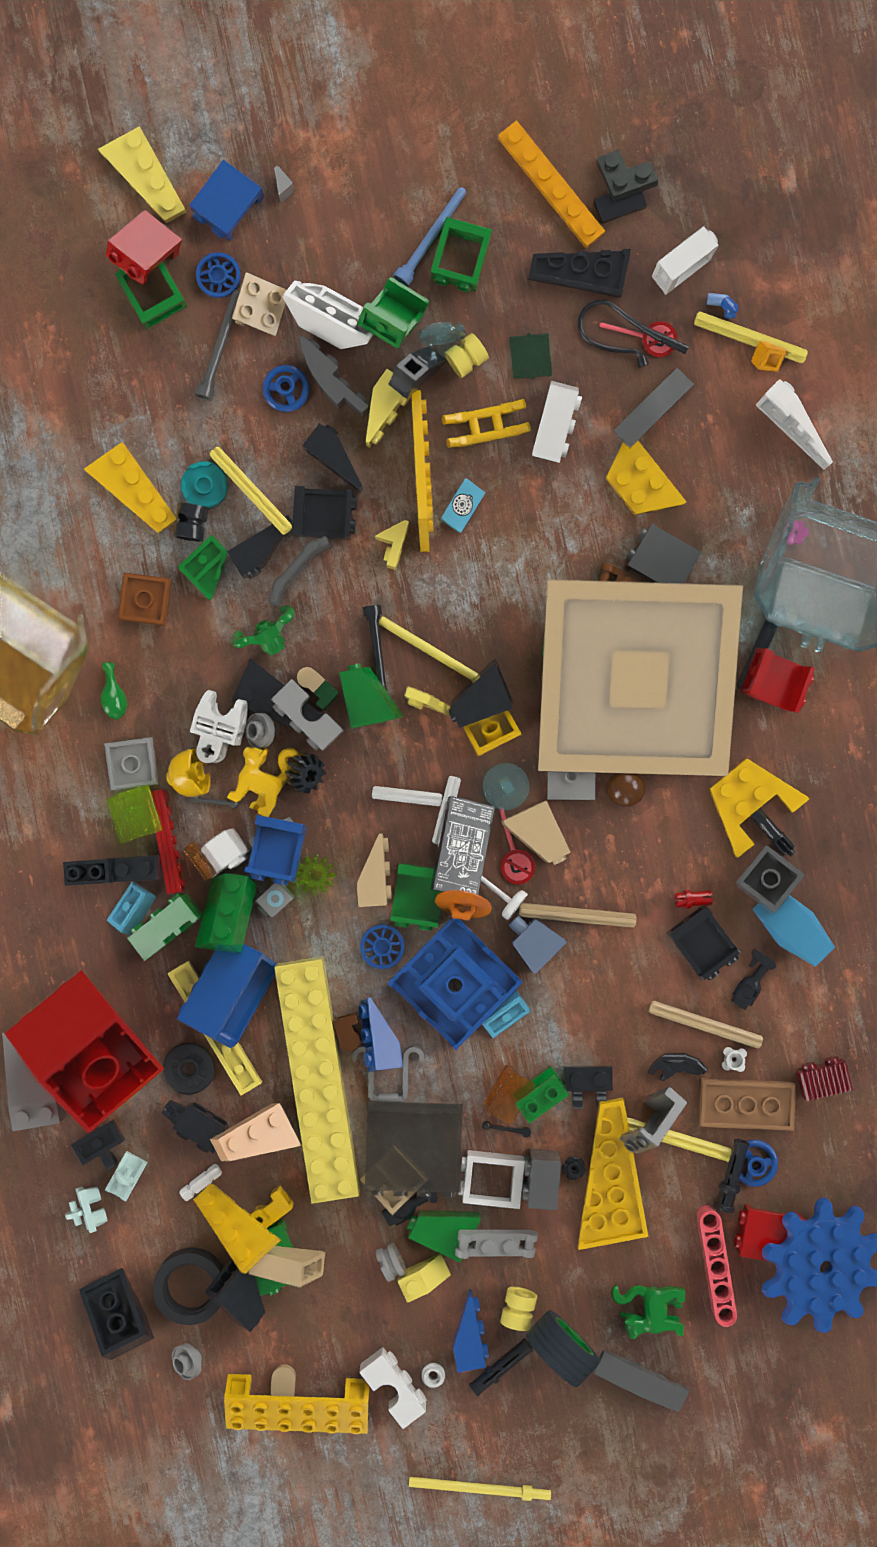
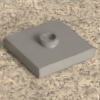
[104,737,159,791]
[547,771,595,800]

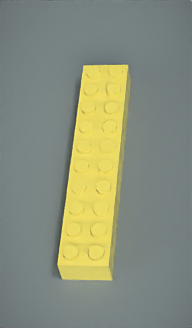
[275,956,360,1204]

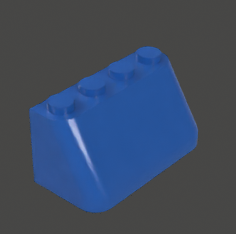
[177,944,277,1048]

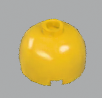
[166,749,210,797]

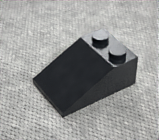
[79,1268,154,1360]

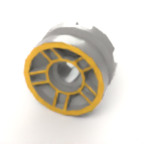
[375,1243,407,1282]

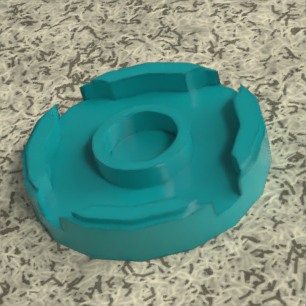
[181,461,228,509]

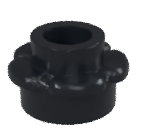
[562,1156,585,1180]

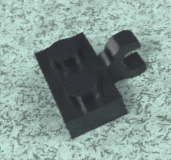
[71,1119,125,1170]

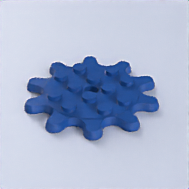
[762,1197,877,1333]

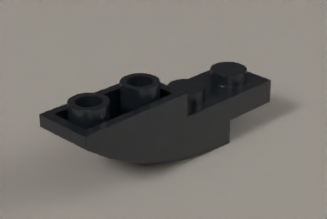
[63,855,161,886]

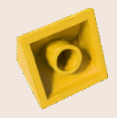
[463,710,521,756]

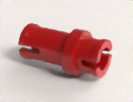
[674,890,713,909]

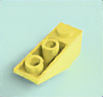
[366,369,411,448]

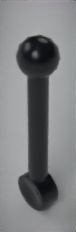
[482,1121,531,1137]

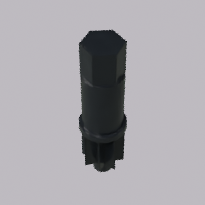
[749,808,795,857]

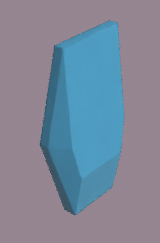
[752,896,835,967]

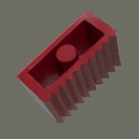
[796,1056,853,1101]

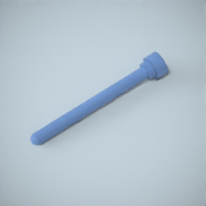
[393,187,466,287]

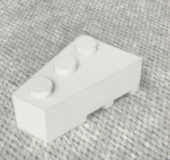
[532,381,582,463]
[196,828,250,878]

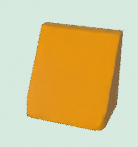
[751,341,787,372]

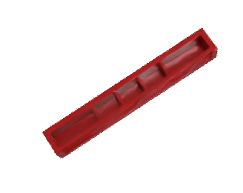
[148,789,186,894]

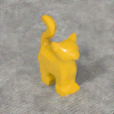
[227,747,300,817]

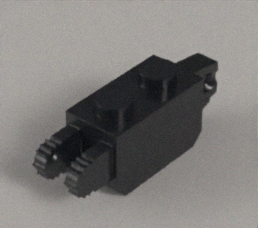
[161,1100,229,1153]

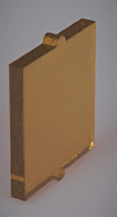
[183,841,217,881]

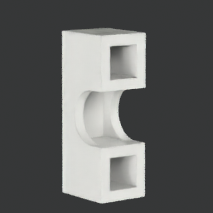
[359,1347,427,1429]

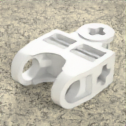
[190,690,247,763]

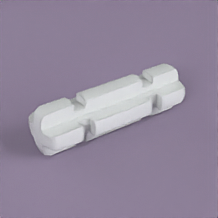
[179,1164,222,1201]

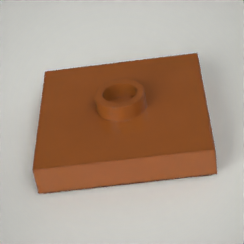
[118,572,172,626]

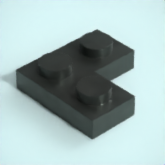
[597,150,658,202]

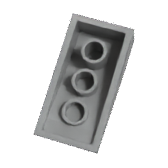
[2,1032,66,1131]

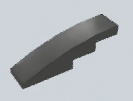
[613,368,694,449]
[593,1350,690,1412]

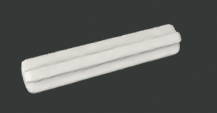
[432,776,461,845]
[372,786,442,806]

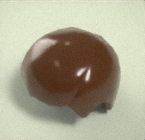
[606,773,645,807]

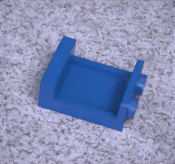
[189,159,264,241]
[245,815,307,886]

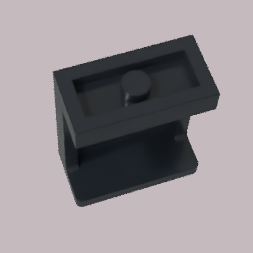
[292,485,357,540]
[666,905,741,981]

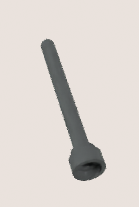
[194,290,240,401]

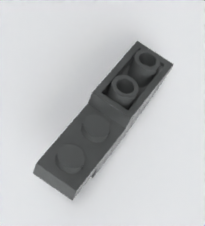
[299,336,369,418]

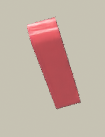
[696,1205,737,1327]

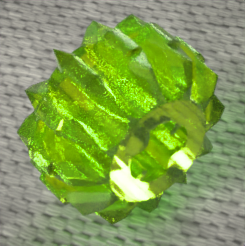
[296,854,336,895]

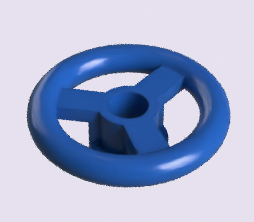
[263,365,310,412]
[739,1140,778,1187]

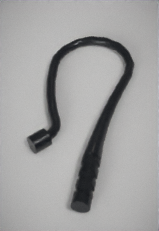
[578,300,689,368]

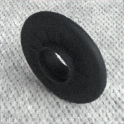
[163,1043,215,1095]

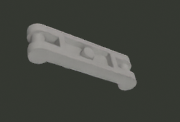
[455,1230,538,1259]

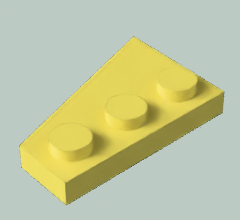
[405,687,451,716]

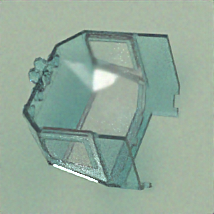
[754,477,877,652]

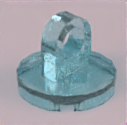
[483,763,529,810]

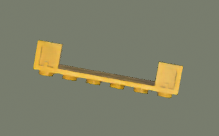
[224,1374,369,1434]

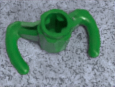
[231,605,295,656]

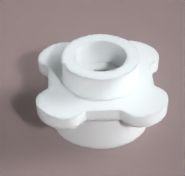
[722,1047,747,1072]

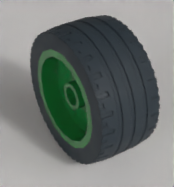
[526,1310,600,1388]

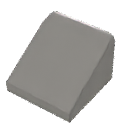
[274,166,294,203]

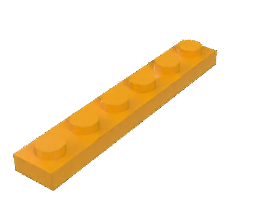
[498,120,605,249]

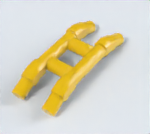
[441,399,531,448]

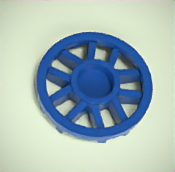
[360,924,405,969]

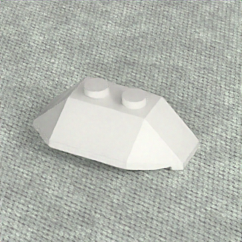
[283,281,374,349]

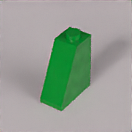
[339,664,403,728]
[406,1210,481,1263]

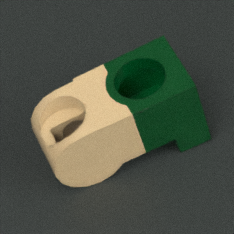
[297,667,340,710]

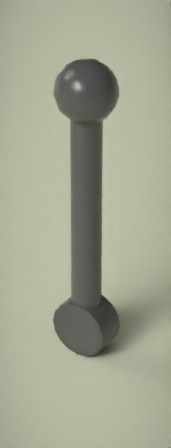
[189,796,238,809]

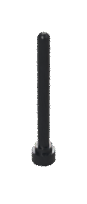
[362,605,387,691]

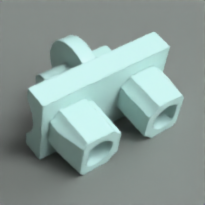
[105,1151,148,1201]
[65,1186,108,1233]

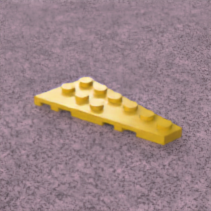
[411,390,434,552]
[578,1098,648,1250]

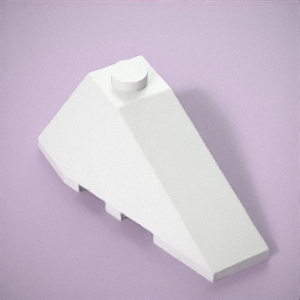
[756,379,833,470]

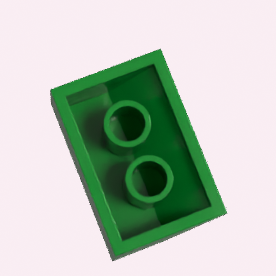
[195,873,257,953]

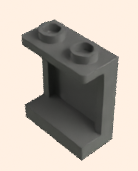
[625,524,702,584]
[619,1087,687,1154]

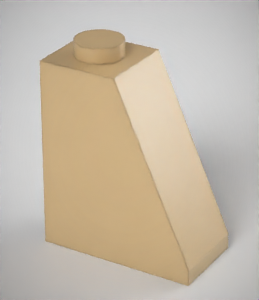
[501,801,571,865]
[249,1246,325,1287]

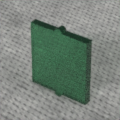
[509,333,552,380]

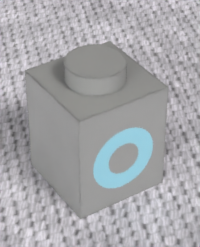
[256,883,295,918]

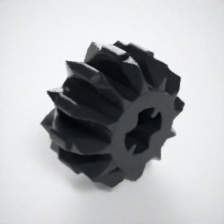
[284,752,327,794]

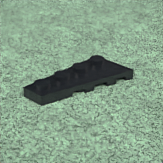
[528,249,631,298]
[231,659,323,734]

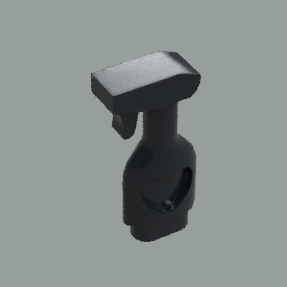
[731,948,776,1010]
[382,1175,437,1227]

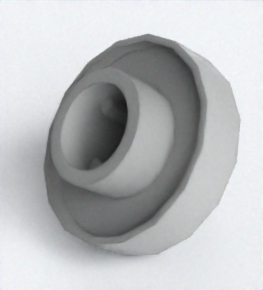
[245,713,275,748]
[172,1343,202,1380]

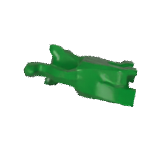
[611,1285,685,1339]

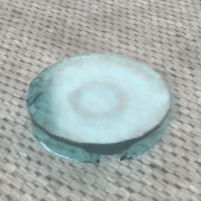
[418,322,466,345]

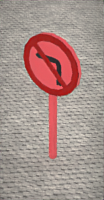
[599,321,678,357]
[499,807,536,885]

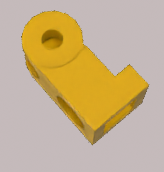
[250,1185,294,1228]

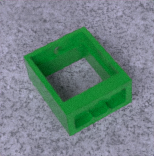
[431,217,492,292]
[115,262,188,330]

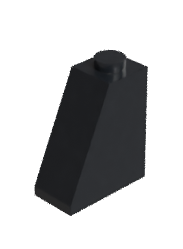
[449,659,514,728]
[205,1258,266,1332]

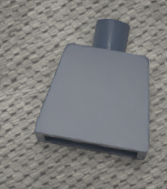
[508,915,567,974]

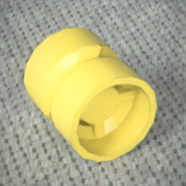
[444,333,489,378]
[500,1287,537,1331]

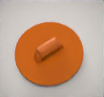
[435,890,492,921]

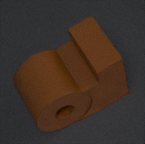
[333,1012,361,1051]

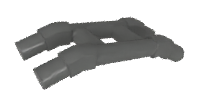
[269,536,331,607]

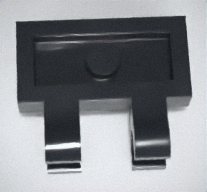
[564,1065,613,1109]

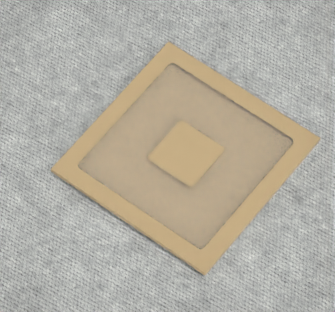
[538,580,743,776]

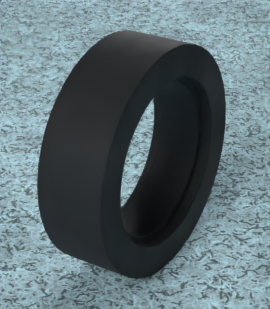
[153,1247,224,1325]

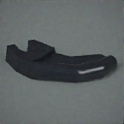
[648,1053,707,1081]

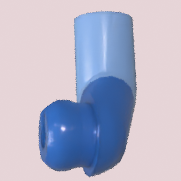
[706,293,739,319]

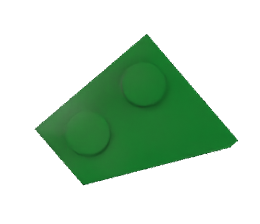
[178,534,228,601]

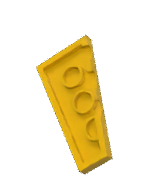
[84,442,178,534]
[193,1183,280,1274]

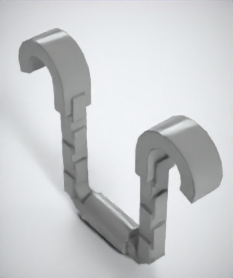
[352,1045,425,1103]

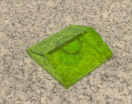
[106,785,162,844]

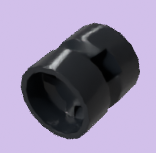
[173,503,209,542]

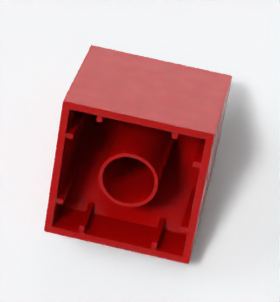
[4,970,164,1134]

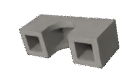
[271,679,344,751]

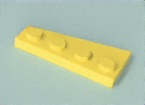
[98,126,186,223]

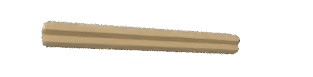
[519,903,637,928]
[649,1001,763,1048]

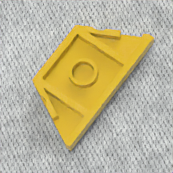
[606,441,686,515]

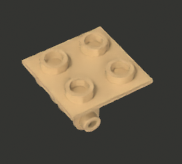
[232,272,286,336]

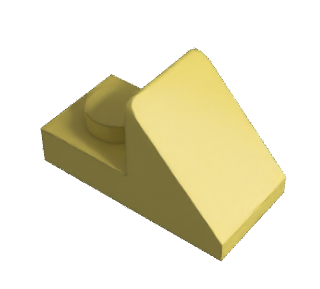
[375,520,409,570]

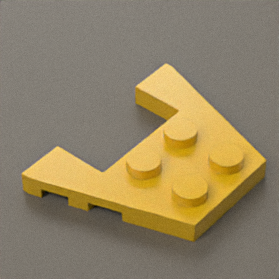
[709,758,809,858]

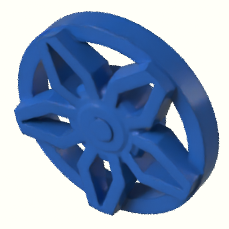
[196,252,241,298]

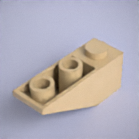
[357,833,392,907]

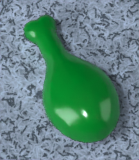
[100,662,127,720]

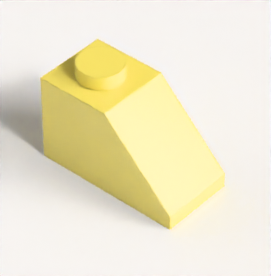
[397,1253,451,1303]

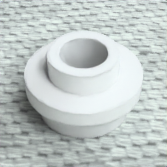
[421,1363,445,1388]

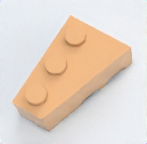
[210,1103,301,1161]

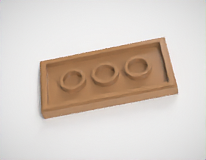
[698,1078,796,1131]

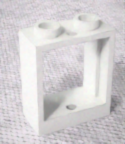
[652,226,719,295]
[458,1150,525,1209]

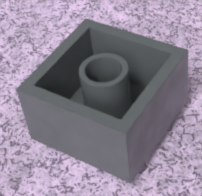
[736,845,805,915]
[522,1149,561,1210]

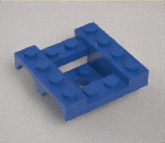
[387,917,523,1051]

